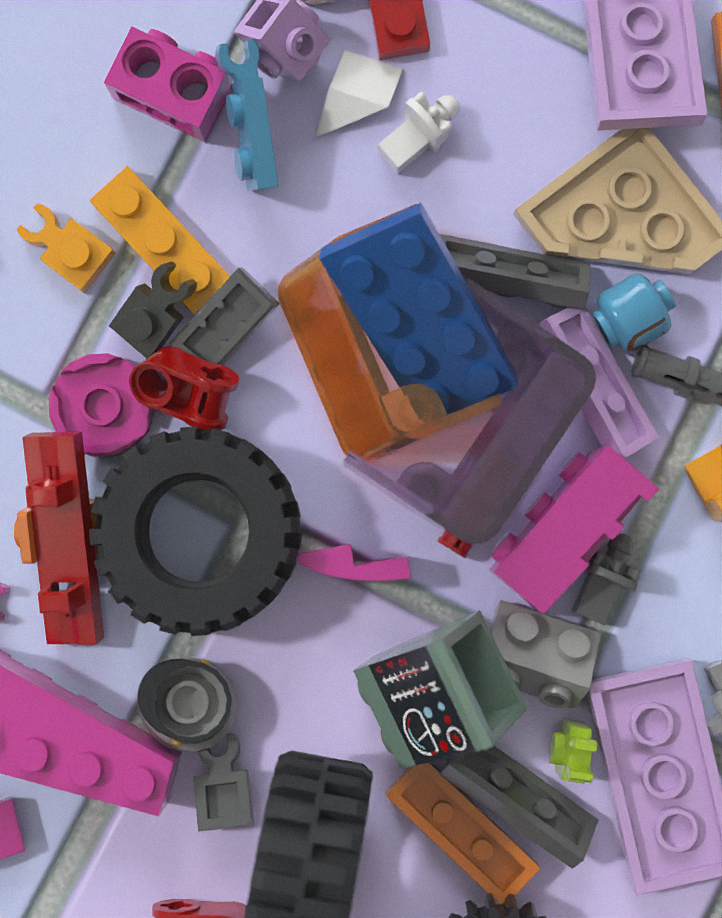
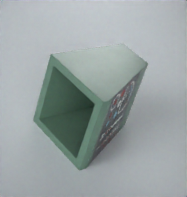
[353,610,528,769]

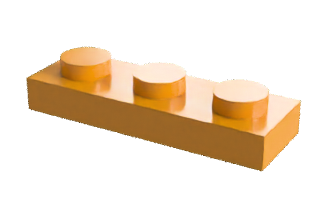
[89,166,230,315]

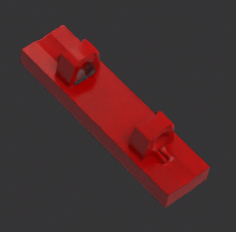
[22,432,105,645]

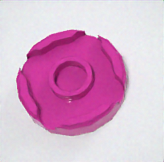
[48,353,155,458]

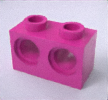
[103,26,231,143]

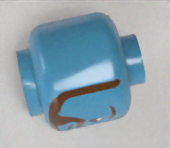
[592,273,676,352]

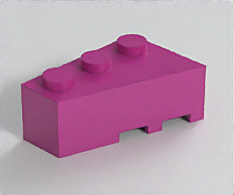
[489,445,659,614]

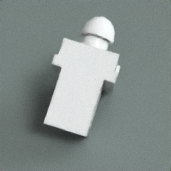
[378,91,459,175]

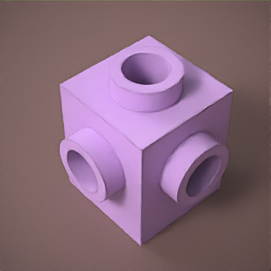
[233,0,330,82]

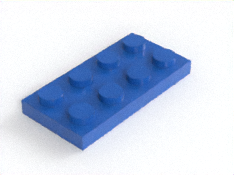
[319,202,519,425]

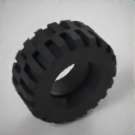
[89,426,302,636]
[244,750,373,918]

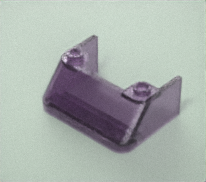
[343,278,596,544]

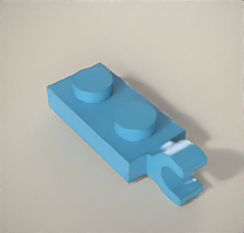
[215,40,279,190]

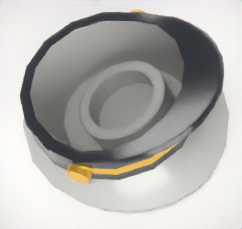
[138,658,238,752]

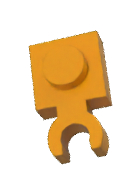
[16,204,116,294]

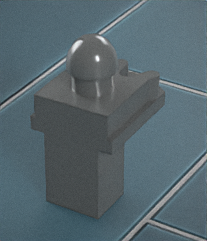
[572,533,642,625]

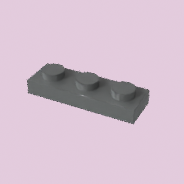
[439,234,590,310]
[439,746,599,869]

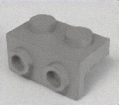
[490,600,601,708]

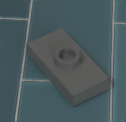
[169,267,280,365]

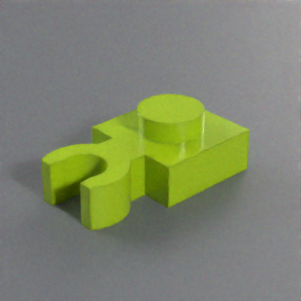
[549,719,597,784]

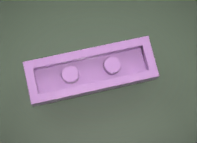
[535,306,659,459]

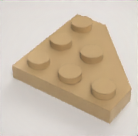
[513,128,722,274]

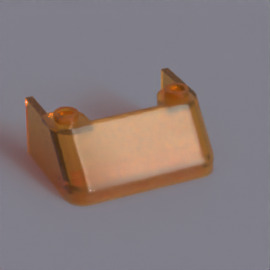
[278,204,502,464]

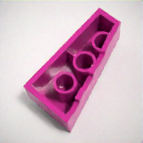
[0,649,182,817]

